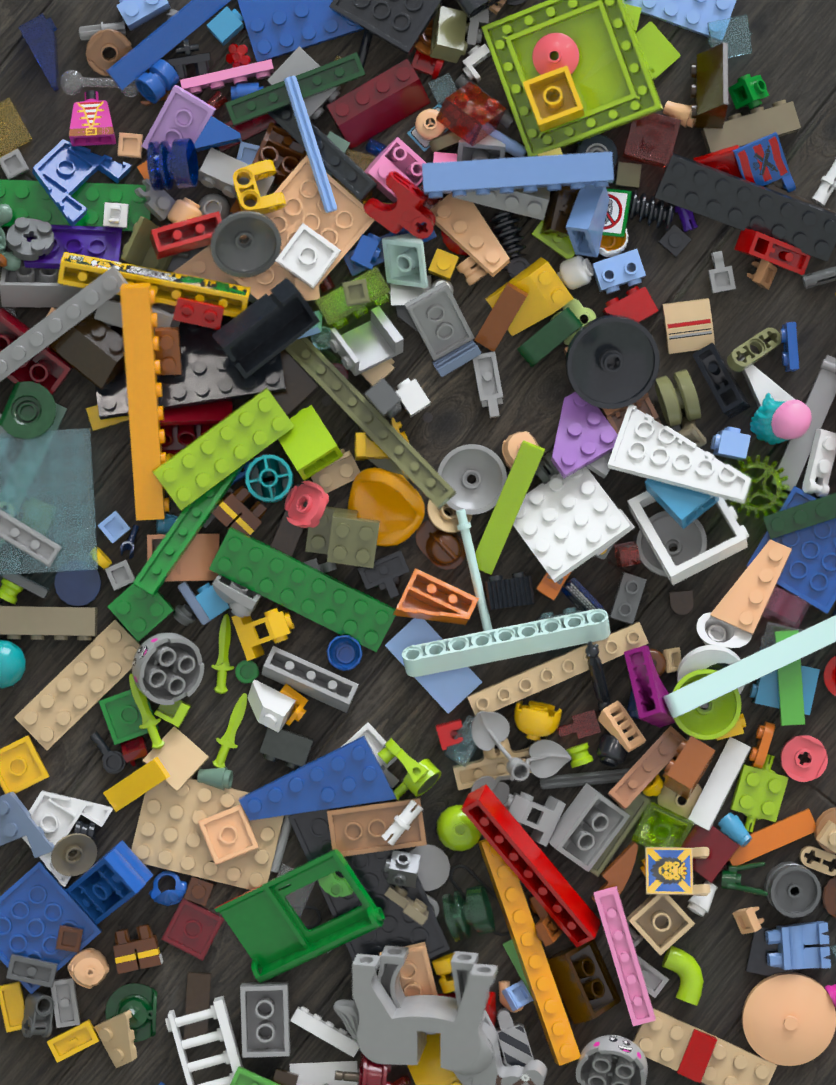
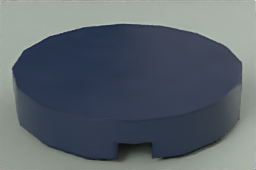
[54,560,101,606]

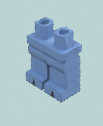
[765,921,831,970]

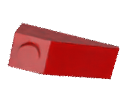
[734,228,811,275]

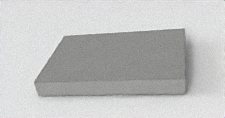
[404,281,475,361]

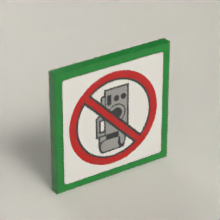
[602,189,632,238]

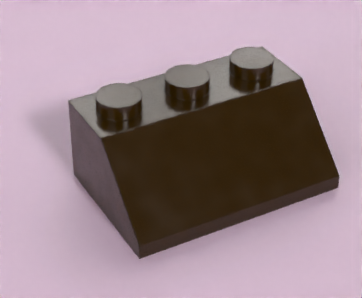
[690,43,728,129]
[49,313,126,390]
[547,939,621,1024]

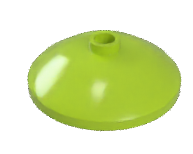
[673,669,741,740]

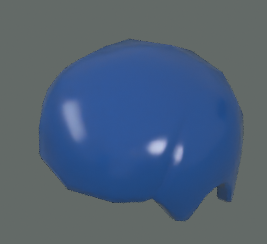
[327,635,363,671]

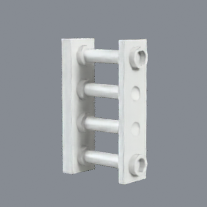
[165,996,244,1085]

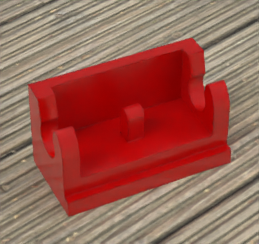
[436,718,464,750]

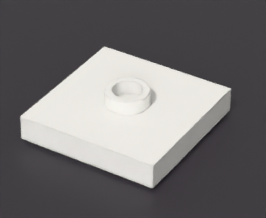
[275,223,341,289]

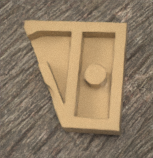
[94,1010,137,1068]

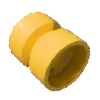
[432,951,460,993]

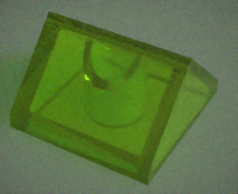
[632,802,694,848]

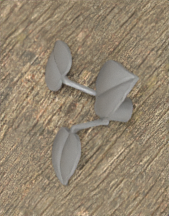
[471,711,571,805]

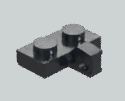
[358,550,410,599]

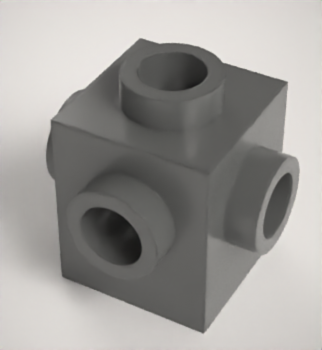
[384,850,421,888]

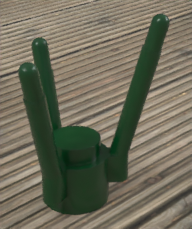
[721,862,768,896]

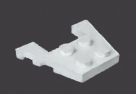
[22,791,113,887]

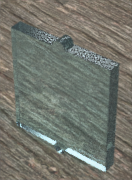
[707,14,752,58]

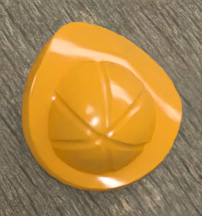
[348,468,425,547]

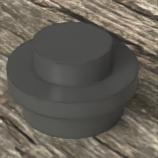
[173,604,196,626]

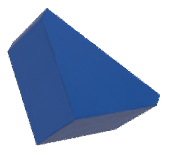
[194,116,242,152]

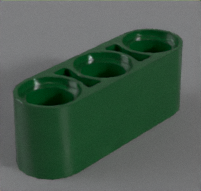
[517,307,583,368]

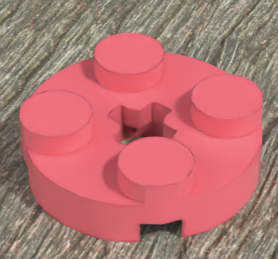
[285,481,329,528]
[780,735,828,782]

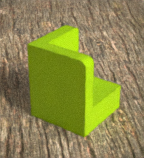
[154,700,191,728]

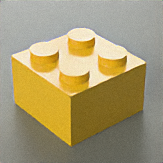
[523,66,585,132]

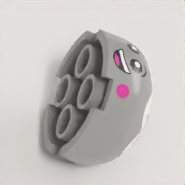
[132,633,204,705]
[576,1035,648,1085]

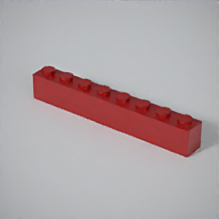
[461,784,601,947]

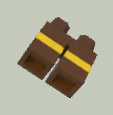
[212,485,267,536]
[113,924,163,974]

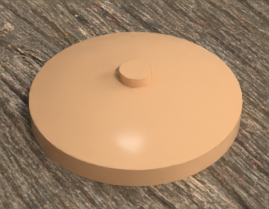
[742,972,836,1066]

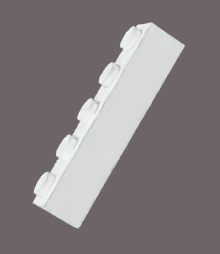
[290,1006,359,1057]

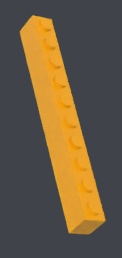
[120,283,170,520]
[478,839,581,1066]

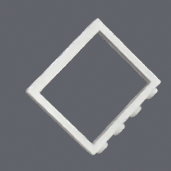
[627,491,749,586]

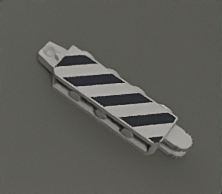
[496,1007,534,1067]

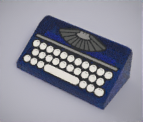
[561,578,605,612]

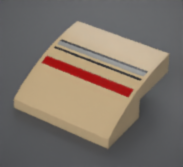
[662,298,715,354]

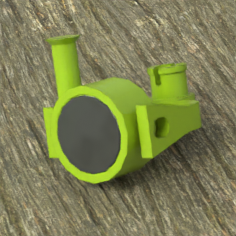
[377,738,441,801]

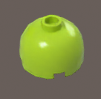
[436,805,482,851]

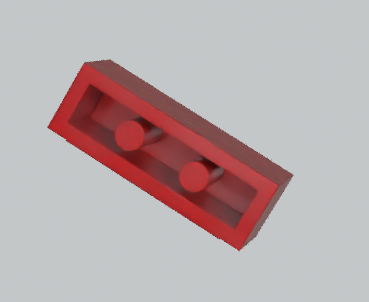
[150,211,222,260]

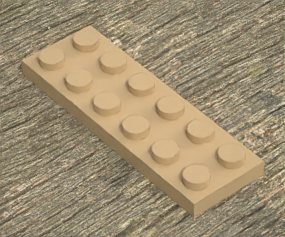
[14,619,141,751]
[633,1008,777,1085]

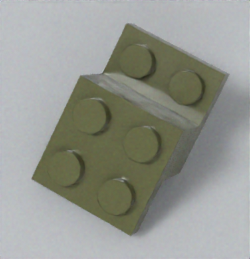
[305,506,380,568]

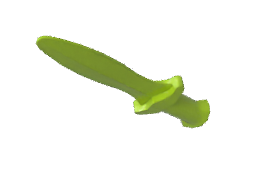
[211,614,234,694]
[129,674,165,749]
[212,693,247,768]

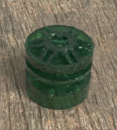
[443,884,495,942]

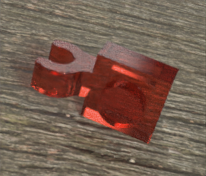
[557,709,601,739]

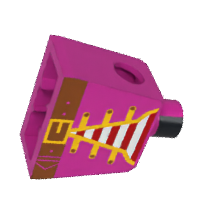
[69,90,116,146]

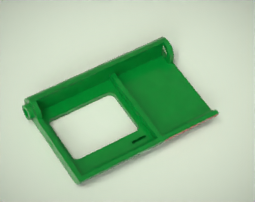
[214,849,385,983]

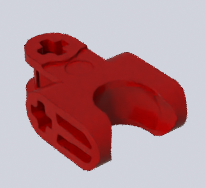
[363,171,436,239]

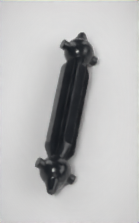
[585,641,611,713]

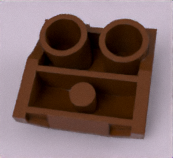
[252,122,307,186]

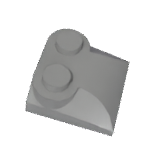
[213,575,262,618]

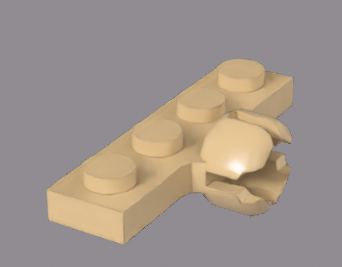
[453,738,532,790]

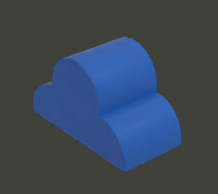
[65,840,153,925]

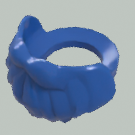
[149,871,187,906]

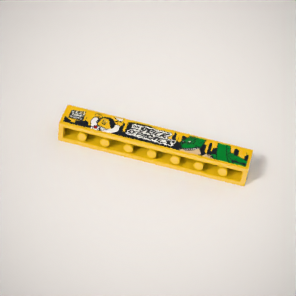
[57,252,250,317]

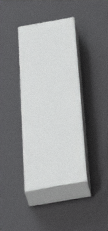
[688,737,751,831]

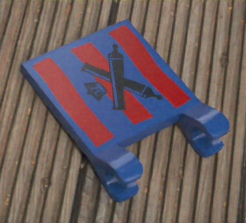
[733,132,796,193]

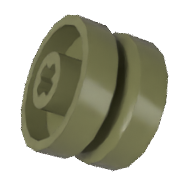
[654,369,701,428]

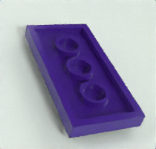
[24,225,123,269]

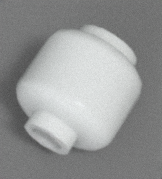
[557,255,594,290]

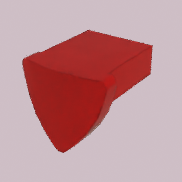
[411,50,445,80]

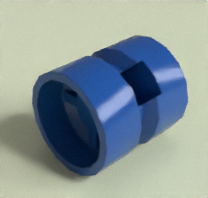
[135,59,180,103]

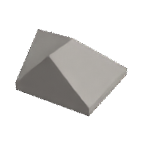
[457,132,506,161]

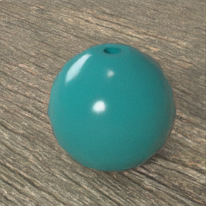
[0,640,26,688]

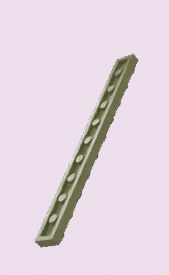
[285,337,456,509]

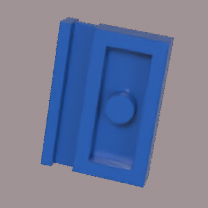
[780,322,799,372]

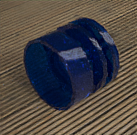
[147,138,198,191]

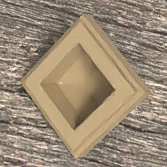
[663,647,682,673]

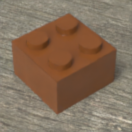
[663,736,715,800]

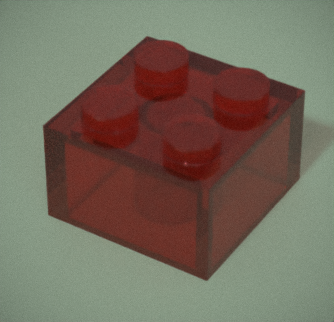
[436,82,506,147]
[622,113,681,169]

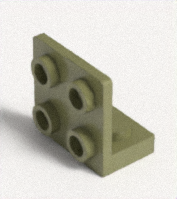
[121,216,174,271]

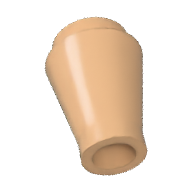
[663,100,695,128]

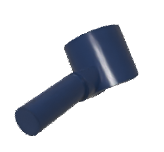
[120,525,139,559]

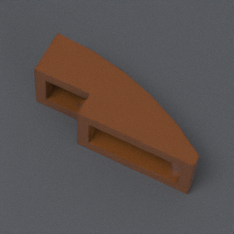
[591,841,638,903]

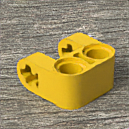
[233,160,287,214]

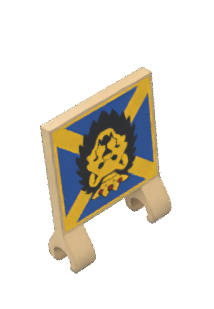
[645,847,710,896]

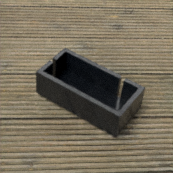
[212,278,320,379]

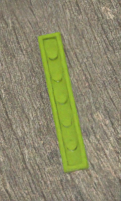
[475,440,545,575]

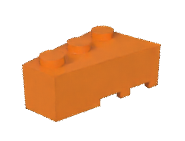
[393,568,479,625]

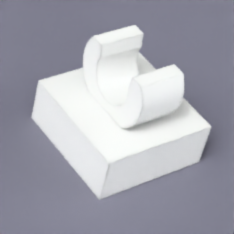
[103,202,129,228]

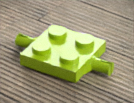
[730,754,789,833]

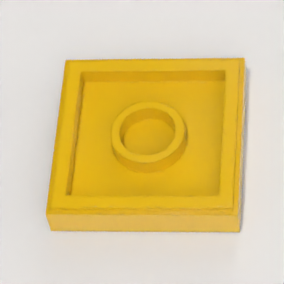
[0,735,50,794]

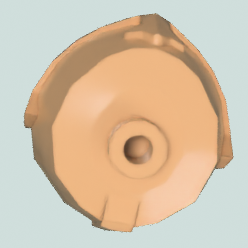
[502,431,538,470]
[67,948,109,989]

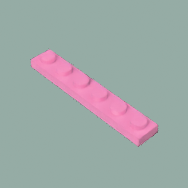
[594,886,656,1026]

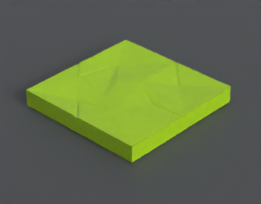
[481,0,663,157]

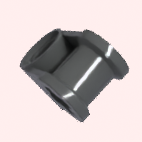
[22,991,54,1038]

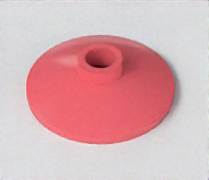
[532,33,579,75]

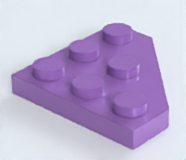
[551,392,618,479]

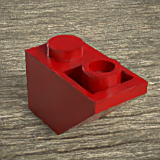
[603,286,658,322]

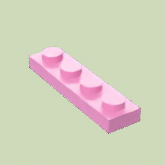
[180,59,274,95]

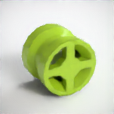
[0,578,24,604]
[566,742,594,768]

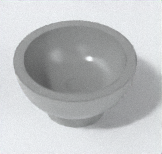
[198,194,231,220]

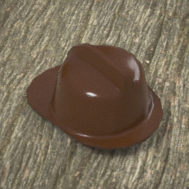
[415,520,466,570]

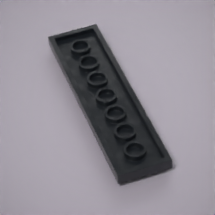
[654,153,836,262]

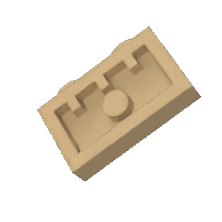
[311,449,360,493]

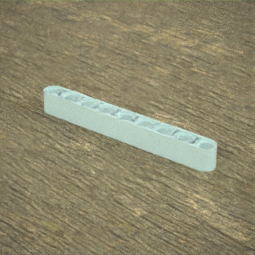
[402,609,611,677]
[663,615,836,718]

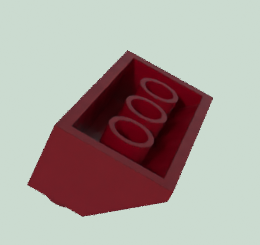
[327,59,431,150]
[0,307,74,396]
[160,401,233,455]

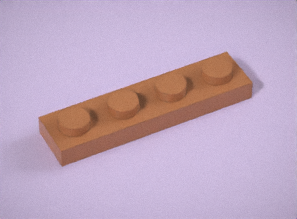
[608,726,687,810]

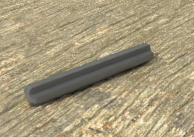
[539,768,630,789]

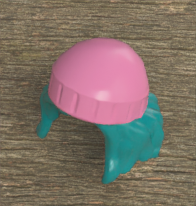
[750,393,812,445]

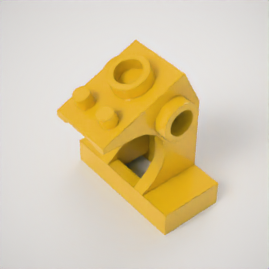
[354,418,409,461]
[231,608,295,661]

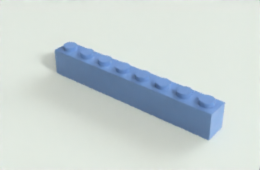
[422,152,614,198]

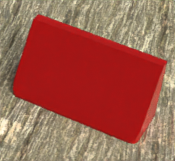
[677,1029,717,1083]

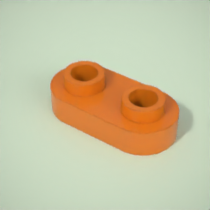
[749,721,775,769]

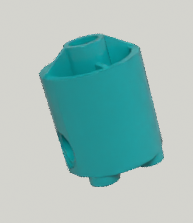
[245,455,294,502]

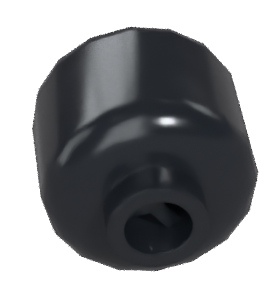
[596,734,628,767]

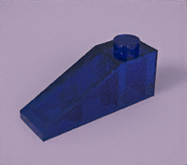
[18,13,59,92]

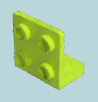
[636,22,680,80]

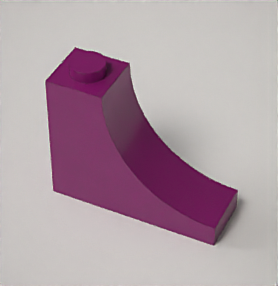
[624,645,675,728]

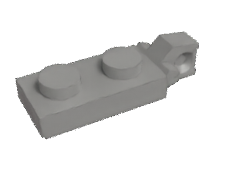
[472,352,503,418]

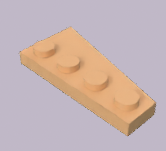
[431,193,510,277]
[710,539,792,635]

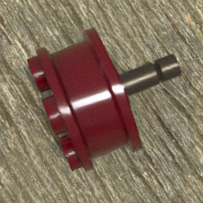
[334,1053,391,1085]

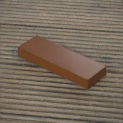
[474,282,528,352]

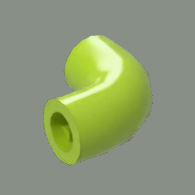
[662,946,704,1006]

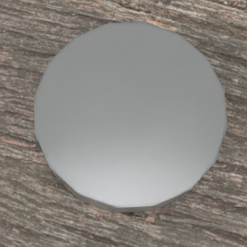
[409,844,450,891]

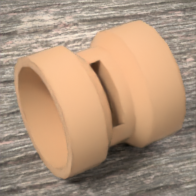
[456,257,488,286]

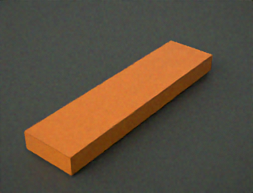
[729,809,816,866]

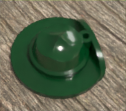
[0,381,56,440]
[106,983,157,1042]

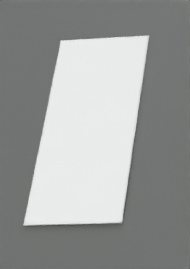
[290,1061,358,1085]

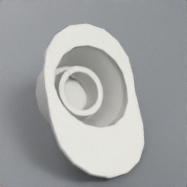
[696,612,752,648]

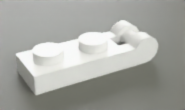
[802,429,836,497]

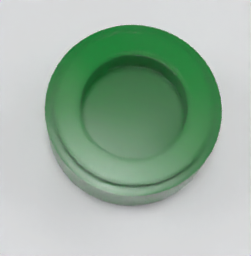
[235,660,259,683]

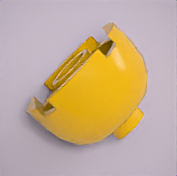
[514,700,562,740]

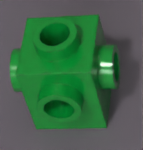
[728,74,769,110]

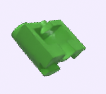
[318,850,353,897]

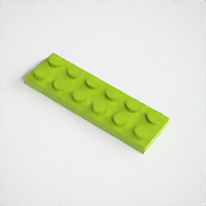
[152,388,295,510]

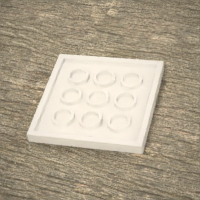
[513,467,632,583]

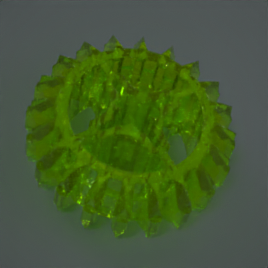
[731,455,790,518]

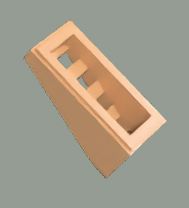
[598,701,646,753]

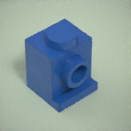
[350,233,382,272]

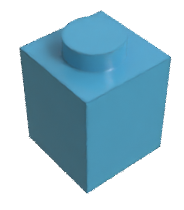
[206,7,244,46]
[195,582,230,620]

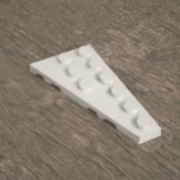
[608,404,751,503]

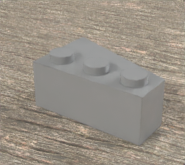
[94,295,180,336]

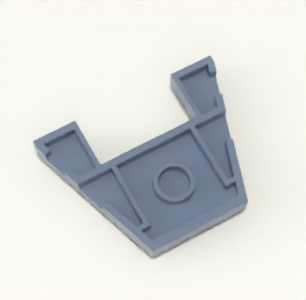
[0,792,55,858]

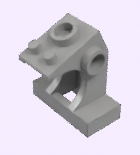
[504,791,566,847]

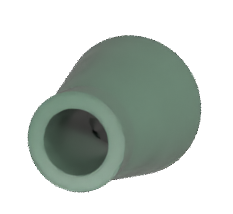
[197,767,233,791]

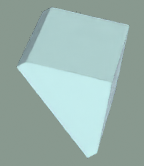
[382,233,428,288]

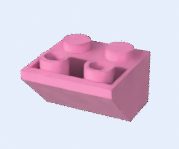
[364,137,426,203]

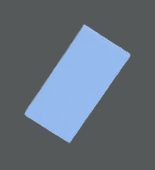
[385,618,482,714]

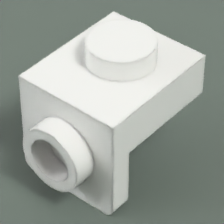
[462,44,491,82]

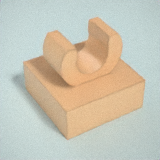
[732,906,764,934]

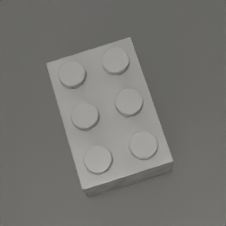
[240,981,291,1058]

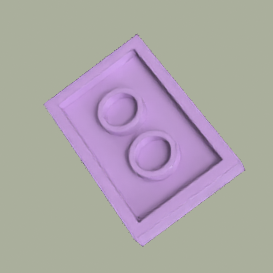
[142,85,216,170]

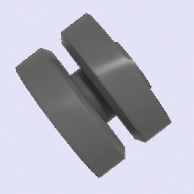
[764,861,821,918]

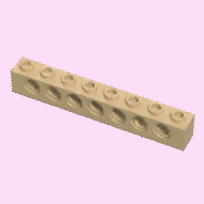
[467,621,649,716]

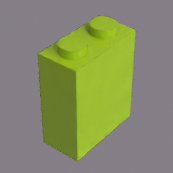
[278,405,344,481]

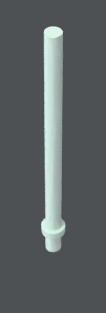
[456,509,493,631]

